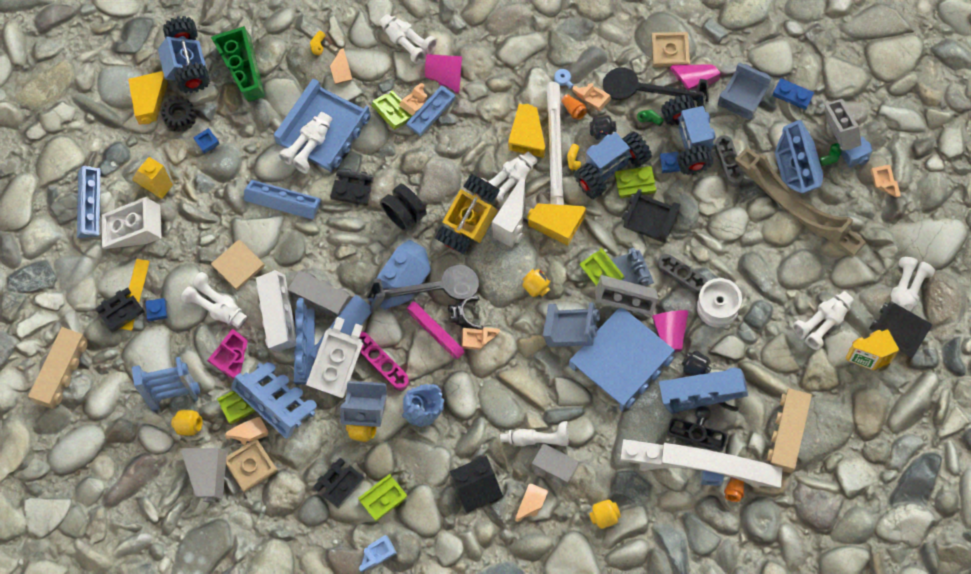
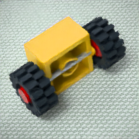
[435,173,500,255]

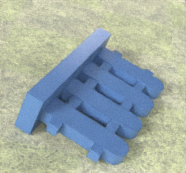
[294,298,315,385]
[231,363,317,439]

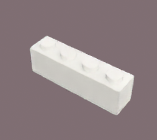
[256,270,296,353]

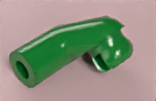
[637,109,665,127]
[819,143,842,167]

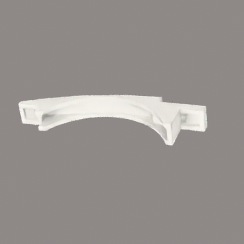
[620,439,783,488]

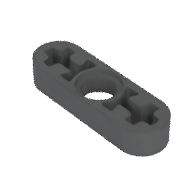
[715,135,744,187]
[658,254,708,294]

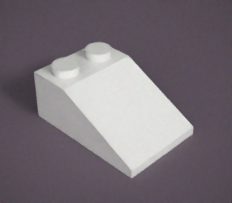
[492,177,525,248]
[102,197,161,249]

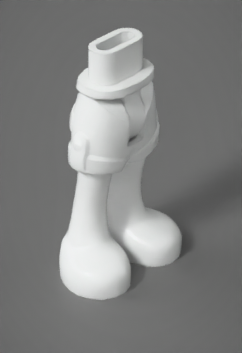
[379,14,437,64]
[278,112,333,174]
[482,152,537,207]
[890,257,935,312]
[181,272,247,328]
[792,291,854,350]
[500,421,569,446]

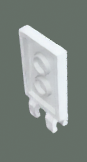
[306,317,363,398]

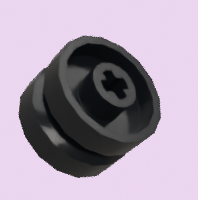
[380,183,427,232]

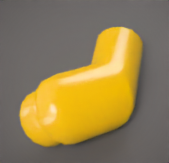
[310,30,326,55]
[567,144,581,171]

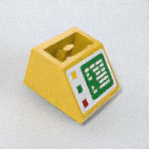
[845,329,899,370]

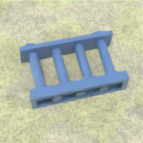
[132,357,200,411]

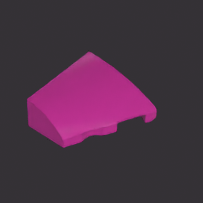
[425,54,462,94]
[670,64,721,90]
[652,310,688,353]
[207,329,248,380]

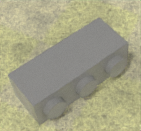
[824,99,862,151]
[288,271,350,319]
[595,275,658,316]

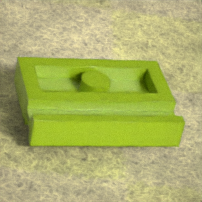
[371,90,412,130]
[614,166,657,199]
[579,248,625,287]
[217,390,256,425]
[358,474,408,522]

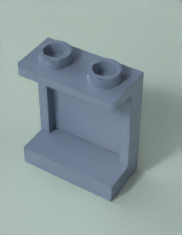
[718,63,772,120]
[543,303,600,347]
[340,381,387,427]

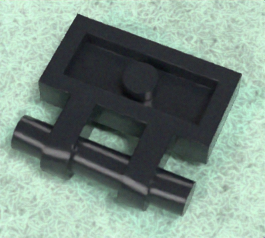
[330,168,374,206]
[95,287,144,333]
[313,458,365,509]

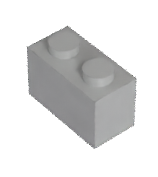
[532,443,579,487]

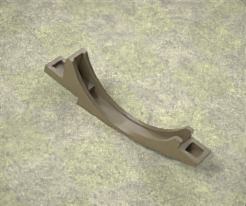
[735,147,866,258]

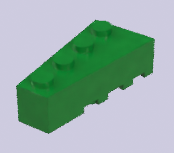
[211,26,265,102]

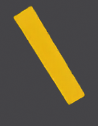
[119,259,150,331]

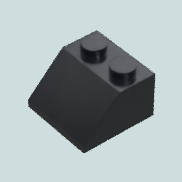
[450,455,503,513]

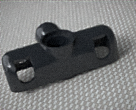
[667,406,727,452]

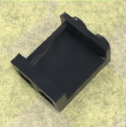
[622,189,681,244]
[869,301,933,358]

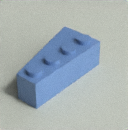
[659,367,749,414]

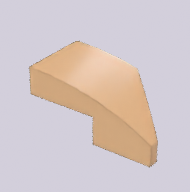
[330,48,352,85]
[399,83,427,116]
[572,83,611,112]
[870,165,901,198]
[461,327,500,350]
[225,417,268,445]
[515,484,548,522]

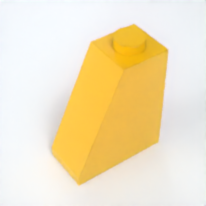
[128,71,168,125]
[508,104,545,158]
[132,157,173,199]
[527,203,586,246]

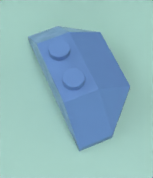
[775,119,823,194]
[368,240,431,310]

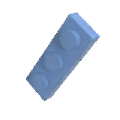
[406,85,456,137]

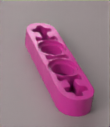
[406,302,465,360]
[359,332,409,391]

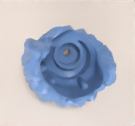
[402,384,444,427]

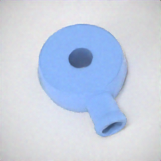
[554,69,574,89]

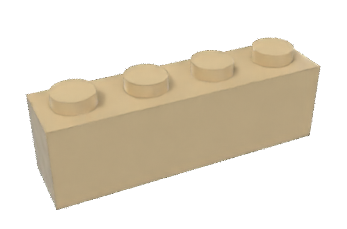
[28,327,88,410]
[766,388,812,474]

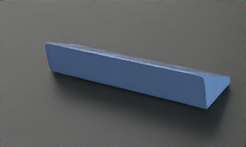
[77,166,100,238]
[244,180,321,219]
[309,295,371,360]

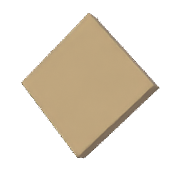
[652,32,690,67]
[211,239,265,291]
[226,439,278,493]

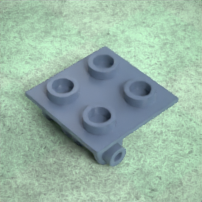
[611,248,654,286]

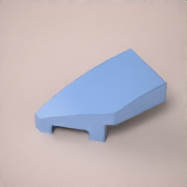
[359,535,397,572]

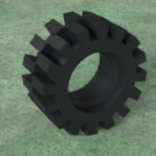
[161,96,197,132]

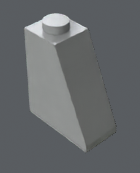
[182,448,227,503]

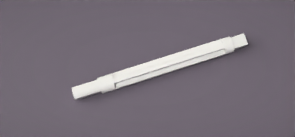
[547,81,564,205]

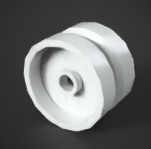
[697,278,742,328]

